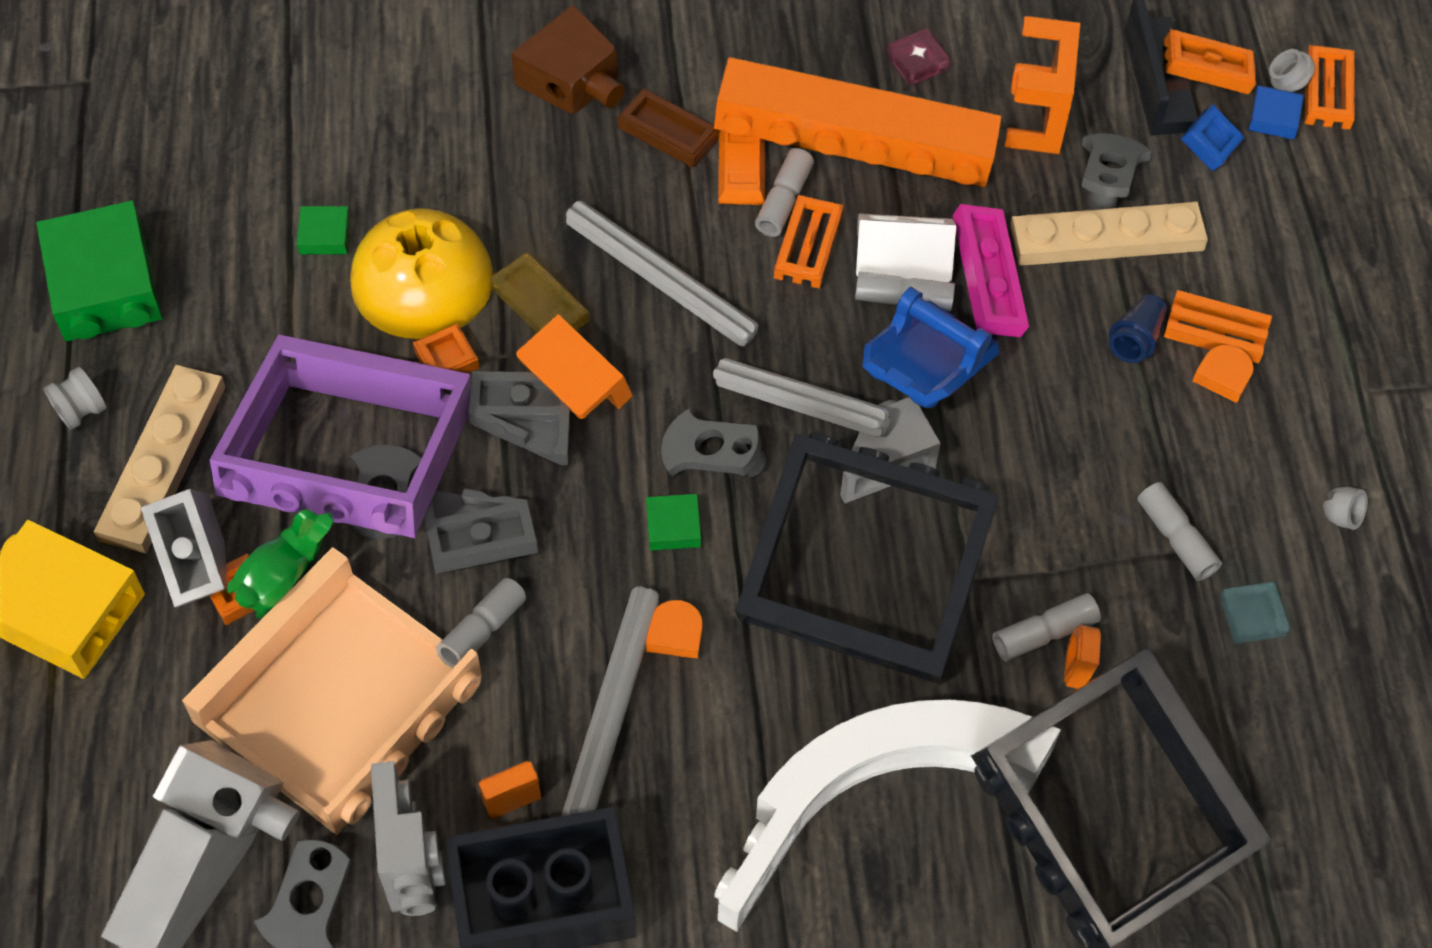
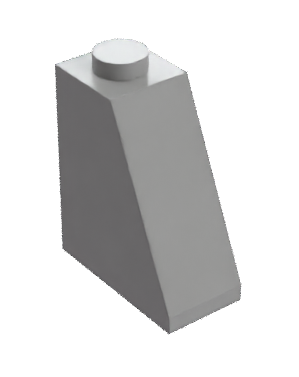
[101,809,257,948]

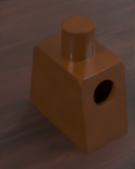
[511,5,624,113]

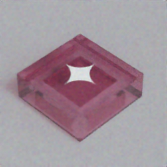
[887,28,950,85]

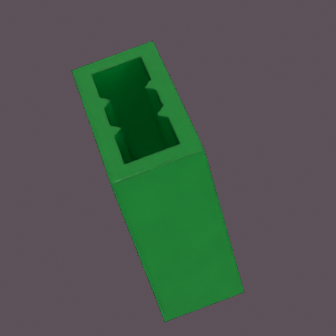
[36,200,162,342]

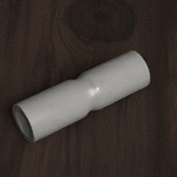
[755,148,814,237]
[855,271,955,312]
[1137,482,1222,581]
[436,578,526,668]
[992,593,1101,662]

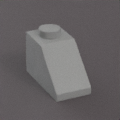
[840,397,940,504]
[140,489,227,607]

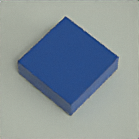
[1249,86,1303,139]
[1180,104,1244,171]

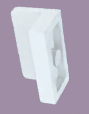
[856,214,956,282]

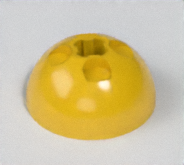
[350,208,494,339]

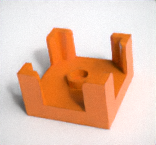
[1005,16,1080,154]

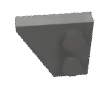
[468,371,571,465]
[424,488,538,574]

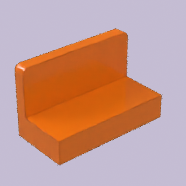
[516,314,633,419]

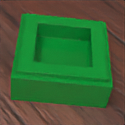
[297,206,350,255]
[646,494,701,551]

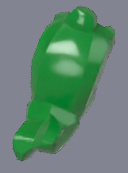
[227,509,334,619]

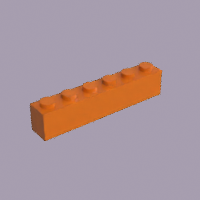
[714,57,1002,188]

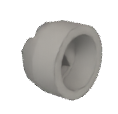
[1323,486,1368,530]

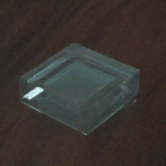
[1220,582,1290,644]

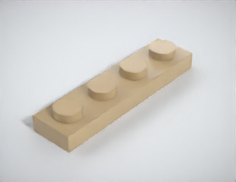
[1010,202,1208,266]
[94,365,225,554]

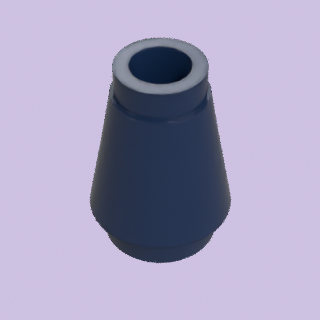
[1109,294,1167,363]

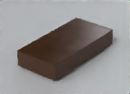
[617,88,719,168]

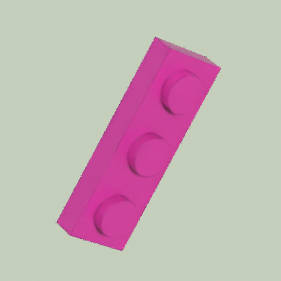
[953,204,1029,337]

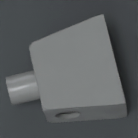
[153,740,300,841]

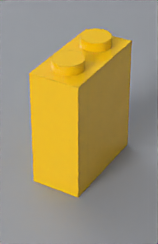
[0,520,145,679]

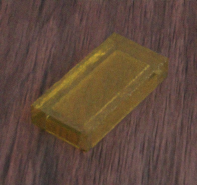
[490,252,589,333]

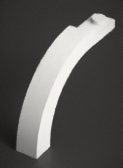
[714,700,1060,932]

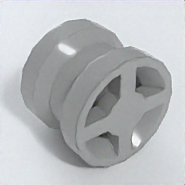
[43,367,106,430]

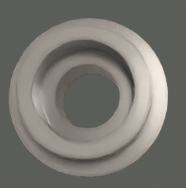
[1269,49,1315,92]

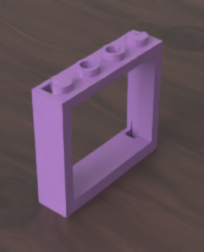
[210,334,471,538]

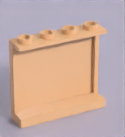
[182,547,482,835]

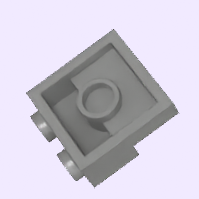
[371,761,446,916]

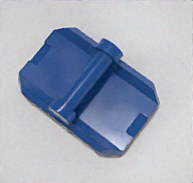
[862,286,999,408]

